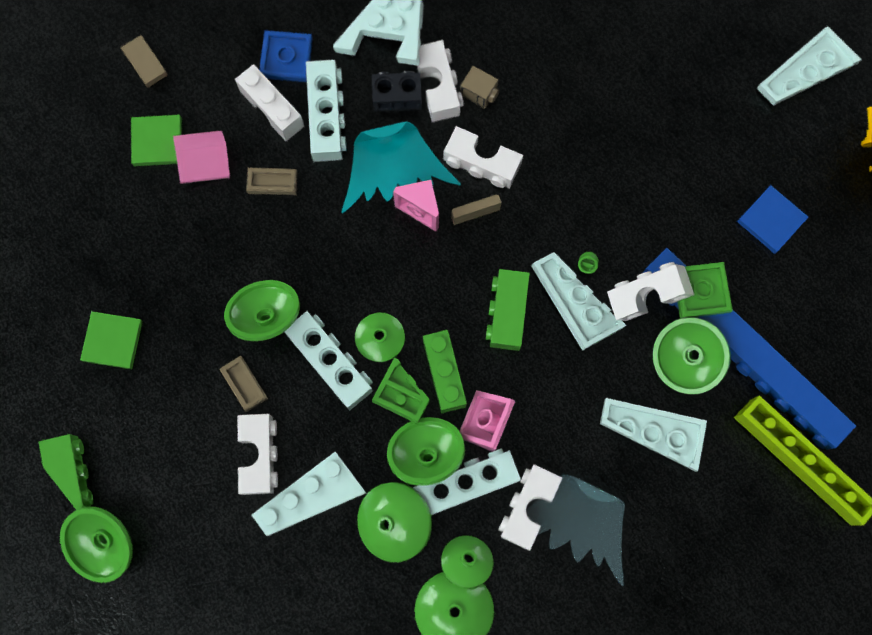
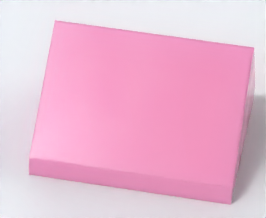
[173,131,230,184]
[393,180,439,231]
[459,390,515,452]

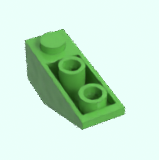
[39,434,93,510]

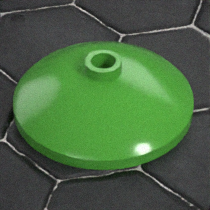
[224,280,300,341]
[653,318,730,394]
[387,417,465,486]
[357,482,432,562]
[60,507,132,583]
[415,572,494,635]

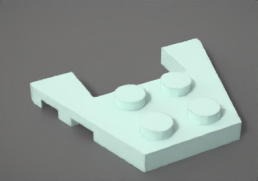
[333,0,423,66]

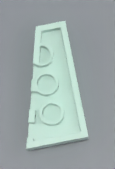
[757,26,861,105]
[600,398,707,472]

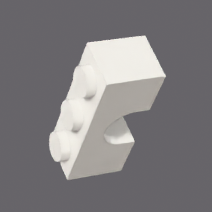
[417,40,463,122]
[235,64,304,141]
[444,126,523,189]
[607,262,694,321]
[238,414,278,495]
[499,465,562,551]

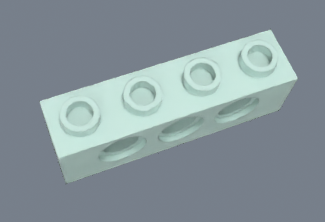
[306,60,346,162]
[284,311,373,411]
[413,449,521,515]

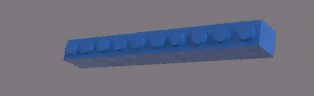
[643,248,856,450]

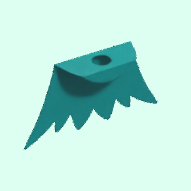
[342,121,461,213]

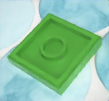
[131,115,182,166]
[677,262,733,319]
[80,312,143,369]

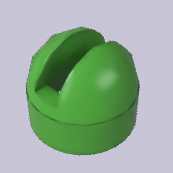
[578,251,599,274]

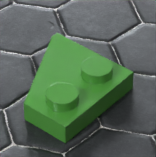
[372,358,429,424]

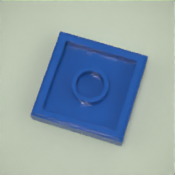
[260,31,313,82]
[737,185,808,254]

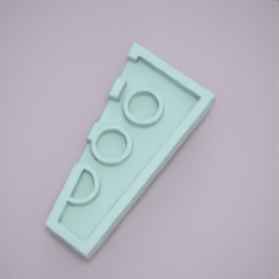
[531,252,626,350]
[252,452,366,536]

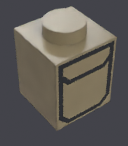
[460,66,499,109]

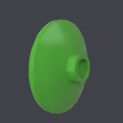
[355,313,405,362]
[441,536,493,588]

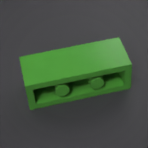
[486,269,529,351]
[423,330,467,414]

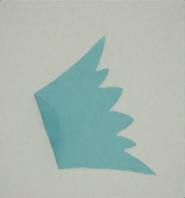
[526,474,625,586]

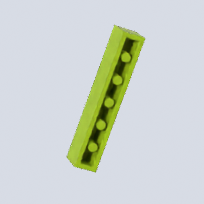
[734,396,872,526]

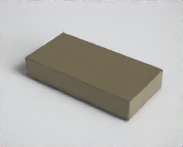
[121,35,167,88]
[246,168,298,195]
[451,195,501,225]
[219,356,268,412]

